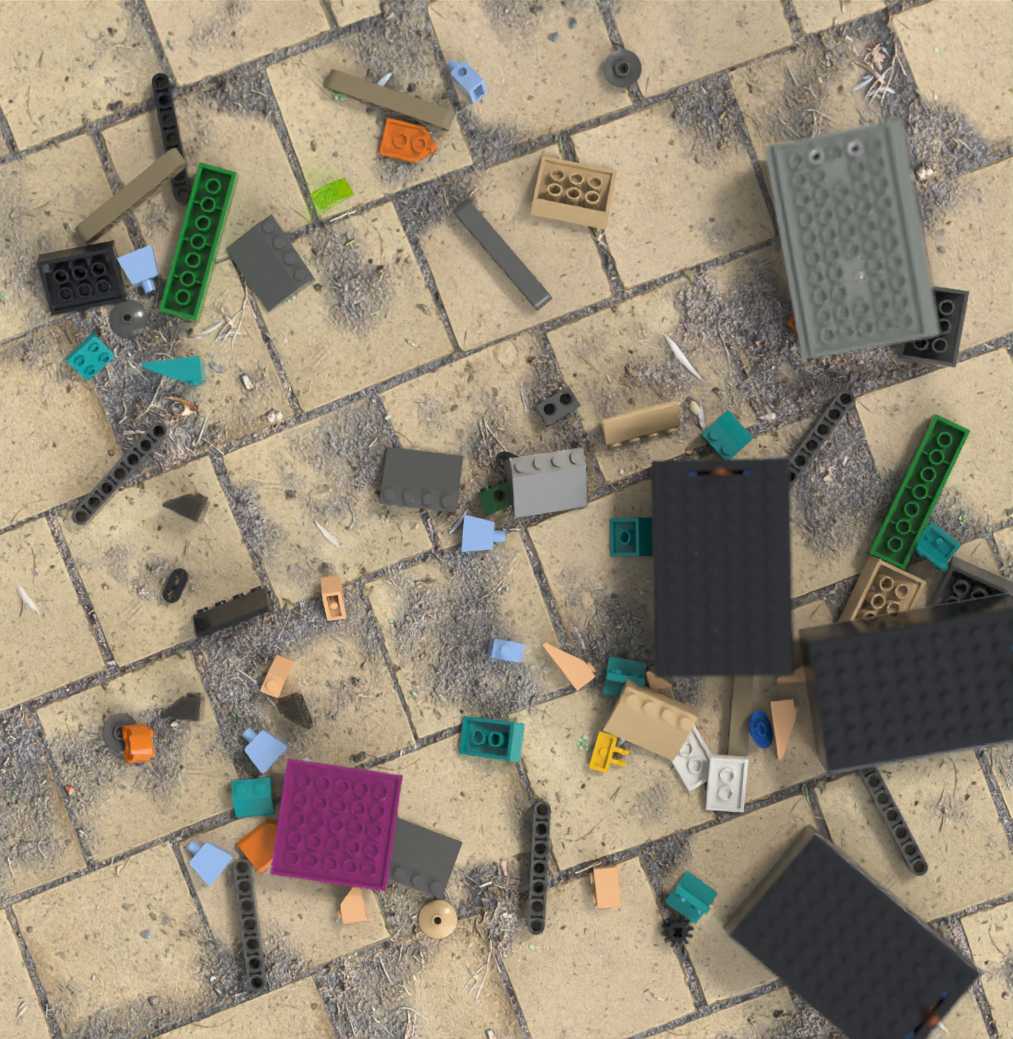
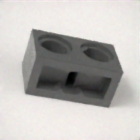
[536,385,581,426]

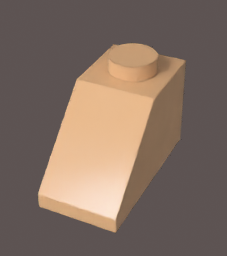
[321,575,346,621]
[260,655,294,698]
[338,887,367,924]

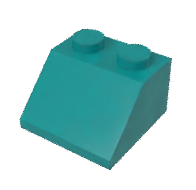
[700,410,753,459]
[610,517,653,557]
[231,776,275,818]

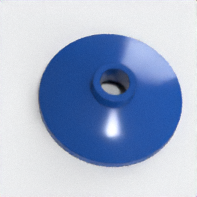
[749,710,773,749]

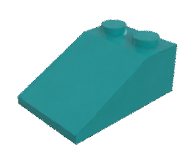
[141,356,207,387]
[459,716,525,762]

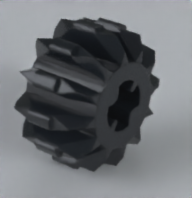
[661,914,694,948]

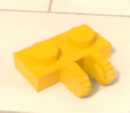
[588,731,629,773]

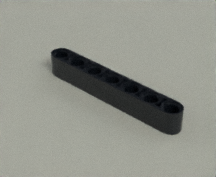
[152,73,192,205]

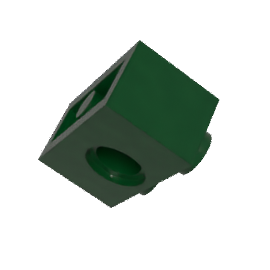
[478,478,511,516]

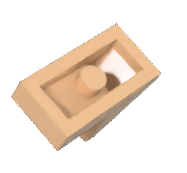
[645,671,673,694]

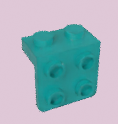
[915,521,961,571]

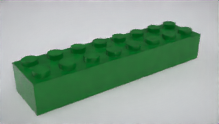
[159,162,239,323]
[866,414,971,570]

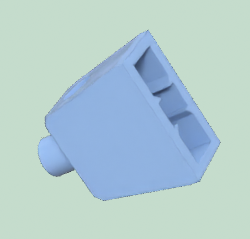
[447,59,488,104]
[117,245,160,294]
[461,515,506,552]
[487,637,526,662]
[242,727,289,774]
[186,840,235,886]

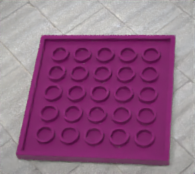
[270,758,403,892]

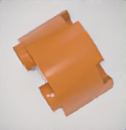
[121,723,155,764]

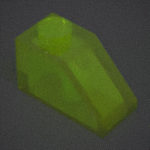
[311,178,355,213]

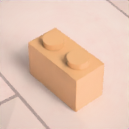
[590,865,621,908]

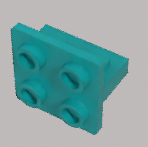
[65,332,115,381]
[603,656,647,697]
[665,871,718,924]

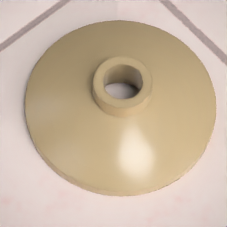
[419,900,457,939]

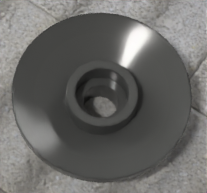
[604,49,642,88]
[109,300,148,338]
[102,713,137,752]

